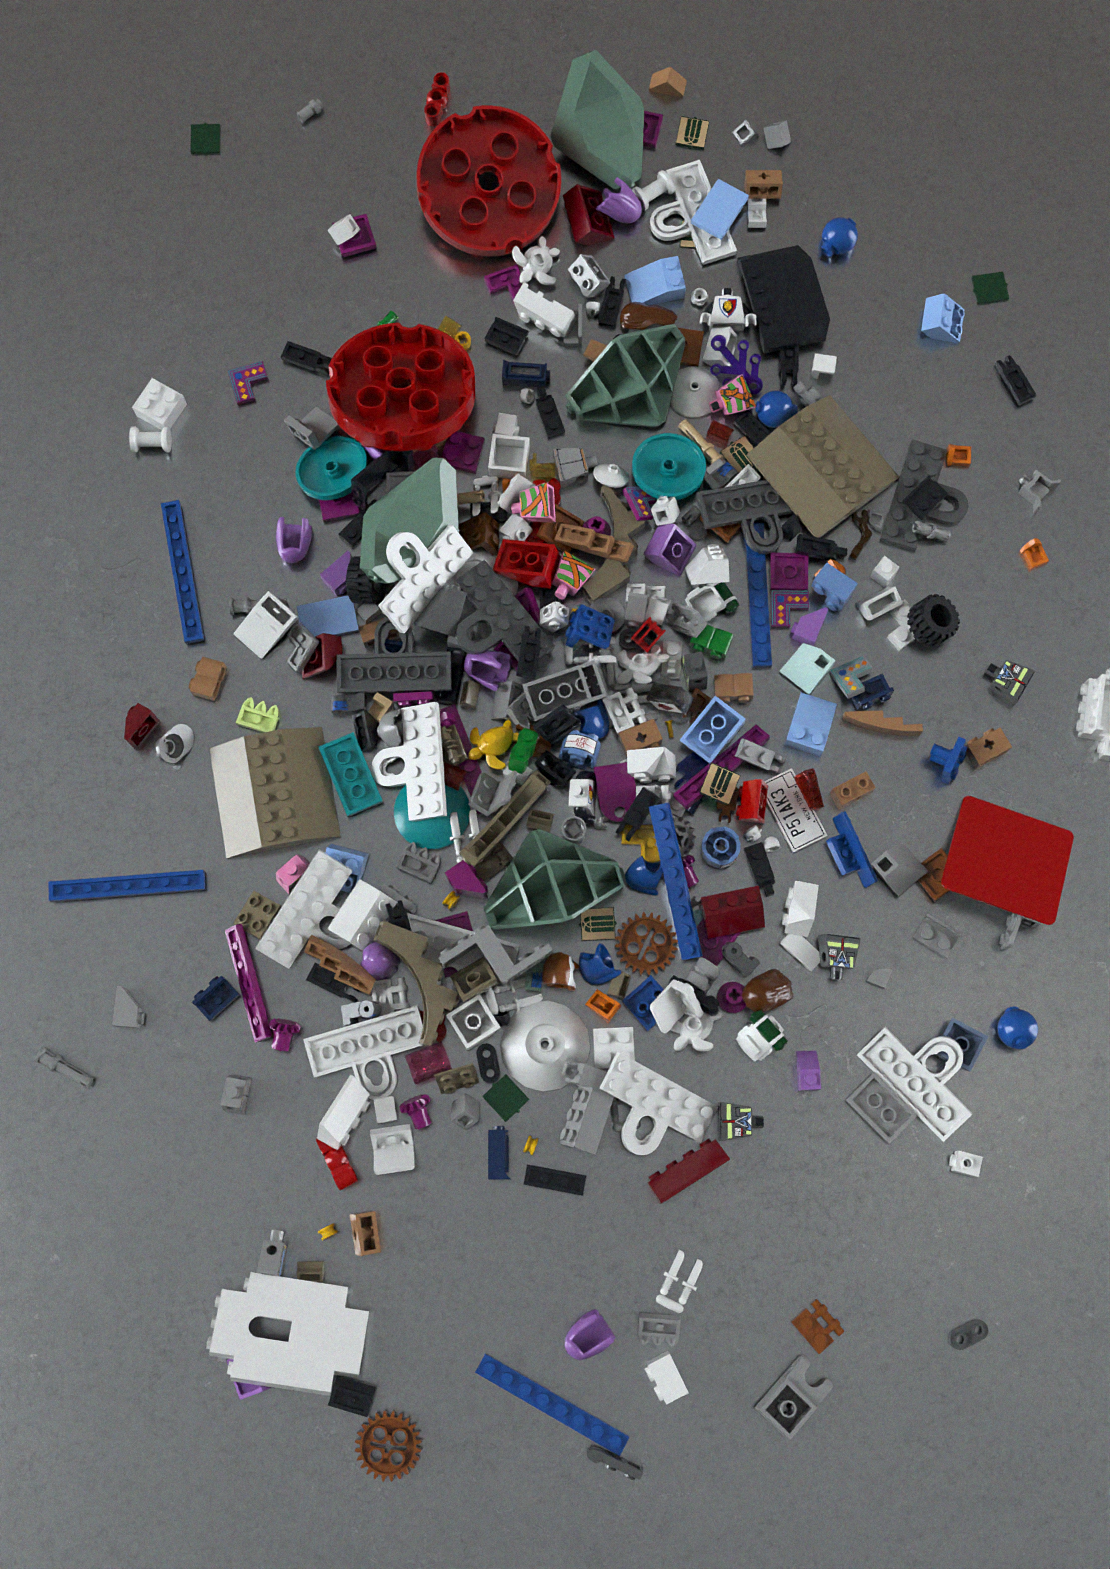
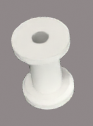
[631,170,675,211]
[129,426,172,452]

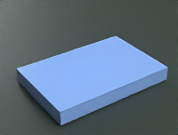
[691,179,749,240]
[297,596,359,637]

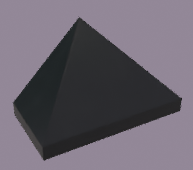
[352,710,379,752]
[534,750,576,786]

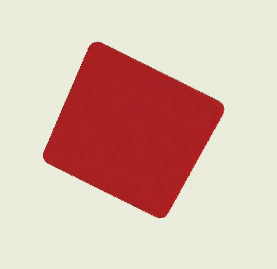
[941,796,1074,925]

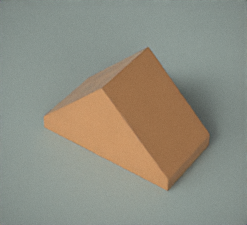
[649,67,687,97]

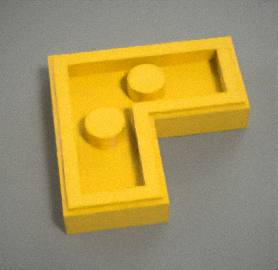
[622,825,660,863]

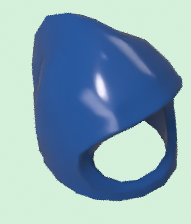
[573,699,610,739]
[625,856,663,895]
[579,943,621,985]

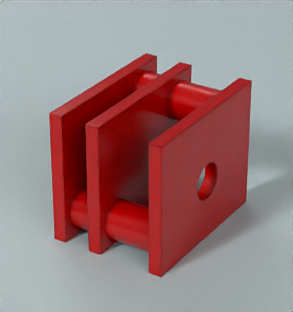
[630,617,666,653]

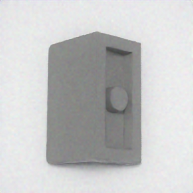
[564,304,582,347]
[491,681,524,723]

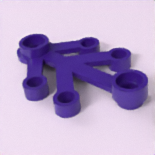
[710,335,763,394]

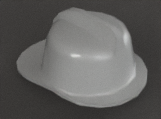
[155,724,194,763]

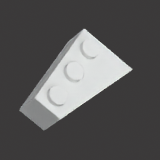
[513,282,576,338]

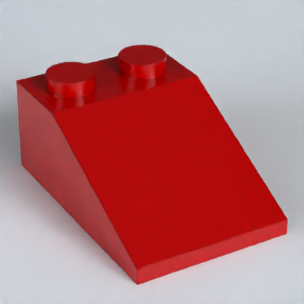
[492,539,561,588]
[736,779,768,824]

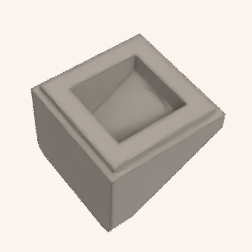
[733,120,759,146]
[355,604,381,624]

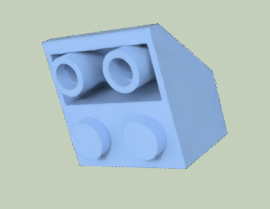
[921,293,965,343]
[325,844,369,893]

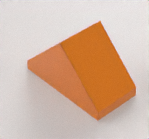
[585,989,622,1024]

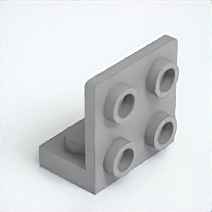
[284,407,339,450]
[468,770,518,816]

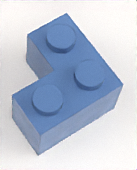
[811,562,858,613]

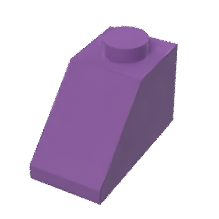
[320,551,352,596]
[791,607,828,646]
[796,1051,821,1091]

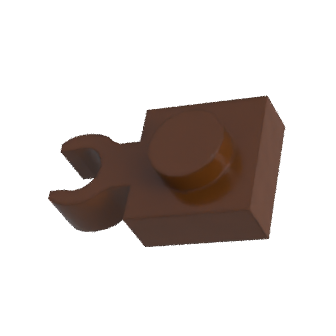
[682,688,711,723]
[716,788,738,823]

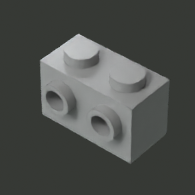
[568,254,611,297]

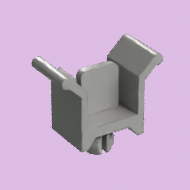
[1018,470,1061,514]

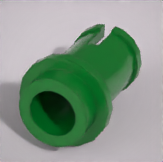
[377,311,399,326]

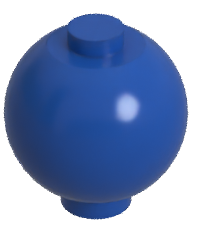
[820,217,858,257]
[755,391,798,428]
[997,1006,1038,1049]

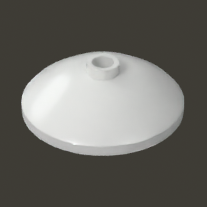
[670,366,721,418]

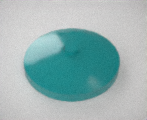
[632,433,706,500]
[295,436,369,500]
[394,776,471,851]

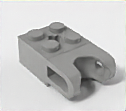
[755,1355,833,1440]

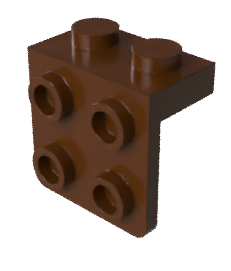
[458,512,500,556]

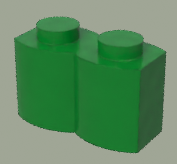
[690,625,733,659]
[508,728,538,774]

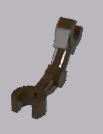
[850,509,872,560]

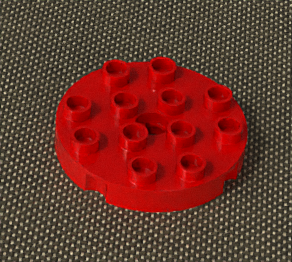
[416,105,561,256]
[326,323,476,451]

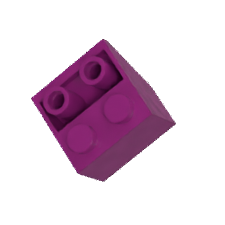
[445,860,489,900]

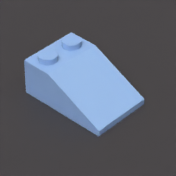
[624,256,686,305]
[784,692,837,757]
[680,696,745,764]

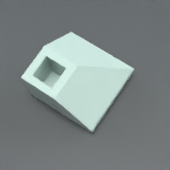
[780,643,836,695]

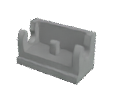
[666,602,707,638]

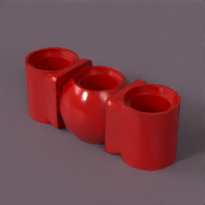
[424,72,450,127]
[316,1139,358,1191]

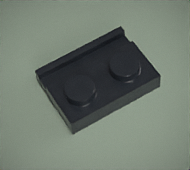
[484,317,529,355]
[902,476,949,520]
[533,704,581,745]
[328,1375,377,1417]

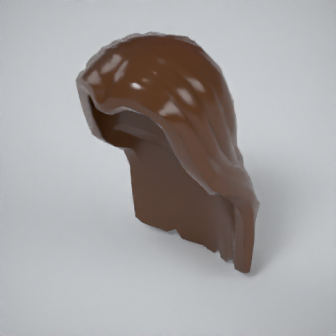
[620,302,677,330]
[742,969,794,1012]

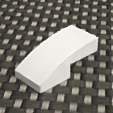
[747,199,767,228]
[626,584,666,606]
[780,934,820,972]

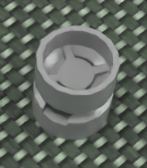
[561,816,586,845]
[685,957,721,994]

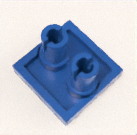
[930,737,968,785]
[621,975,664,1031]

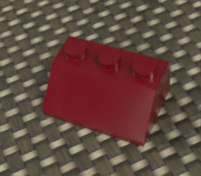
[562,184,615,246]
[699,886,765,939]

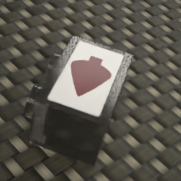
[646,683,694,715]

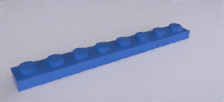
[161,500,204,644]
[745,523,772,668]
[649,802,703,960]
[48,870,205,902]
[475,1353,629,1456]

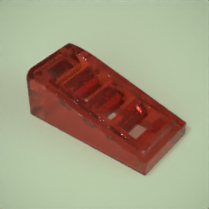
[794,768,824,811]

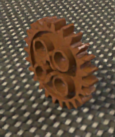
[614,912,678,976]
[355,1410,422,1482]

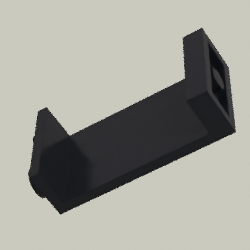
[351,450,414,510]

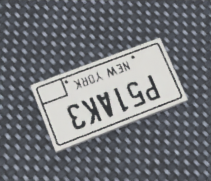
[764,768,828,853]

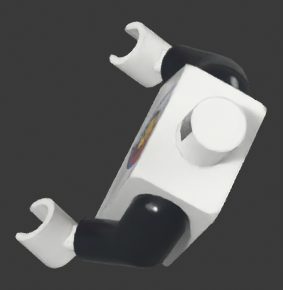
[700,288,756,332]
[569,771,608,830]

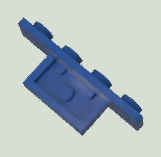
[826,811,878,888]

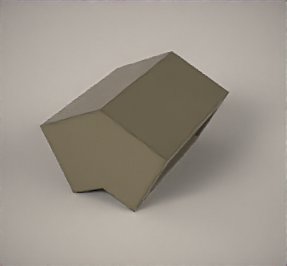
[460,681,480,710]
[526,809,554,833]
[607,972,631,999]
[297,1261,324,1282]

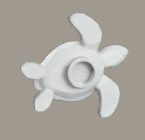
[512,236,560,285]
[617,644,670,684]
[670,1011,722,1051]

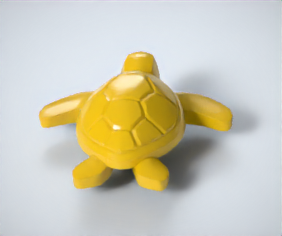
[468,720,519,770]

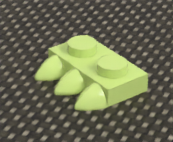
[236,697,279,733]

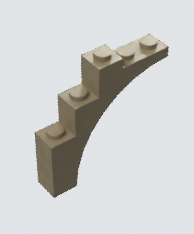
[582,485,646,604]
[459,770,551,866]
[373,921,459,1046]

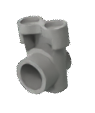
[793,381,822,407]

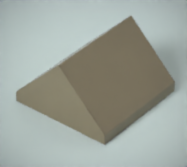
[450,956,499,1003]

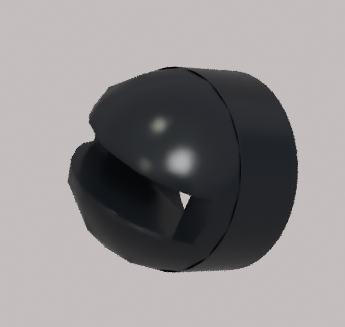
[494,1011,510,1027]

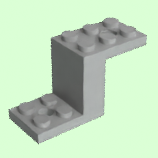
[438,925,554,985]

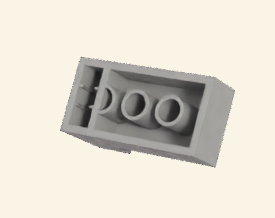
[522,660,610,721]
[560,1062,614,1155]

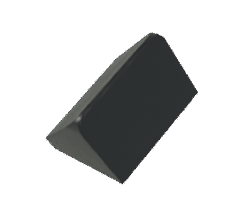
[781,514,802,541]

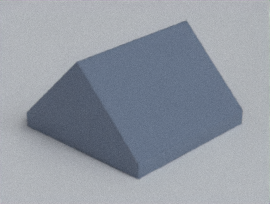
[936,1017,989,1072]

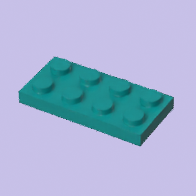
[318,732,383,817]

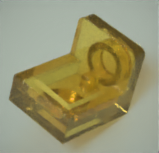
[438,316,462,339]
[529,453,555,479]

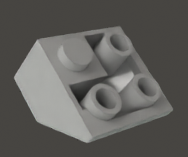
[871,843,928,897]

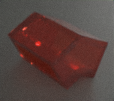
[706,420,734,447]
[443,762,467,791]

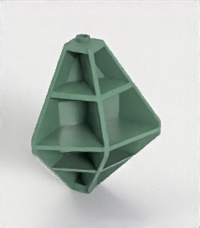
[550,50,644,189]
[565,324,685,427]
[360,458,459,584]
[483,829,625,930]

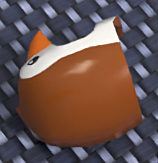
[542,952,579,991]

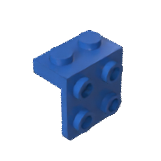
[565,604,615,649]

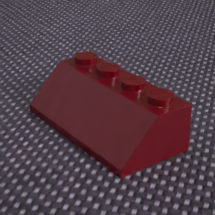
[647,1139,730,1204]

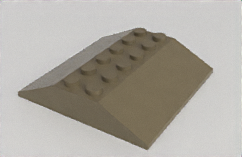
[746,395,900,538]
[209,727,341,859]

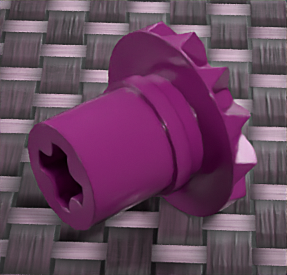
[582,516,611,536]
[682,855,699,888]
[717,982,746,1013]
[269,1018,301,1051]
[399,1094,431,1129]

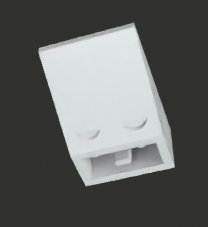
[234,591,299,659]

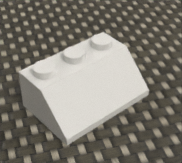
[685,544,729,585]
[328,879,397,951]
[317,1075,370,1150]

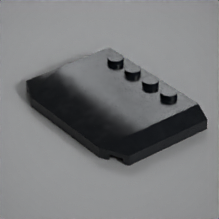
[737,245,830,353]

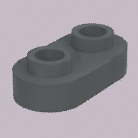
[948,1319,988,1350]

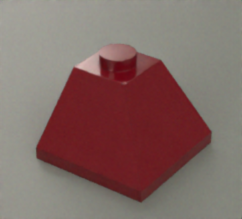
[302,633,343,679]
[124,703,160,750]

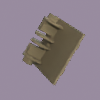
[441,724,468,772]
[474,841,513,882]
[233,891,281,940]
[434,1063,479,1094]

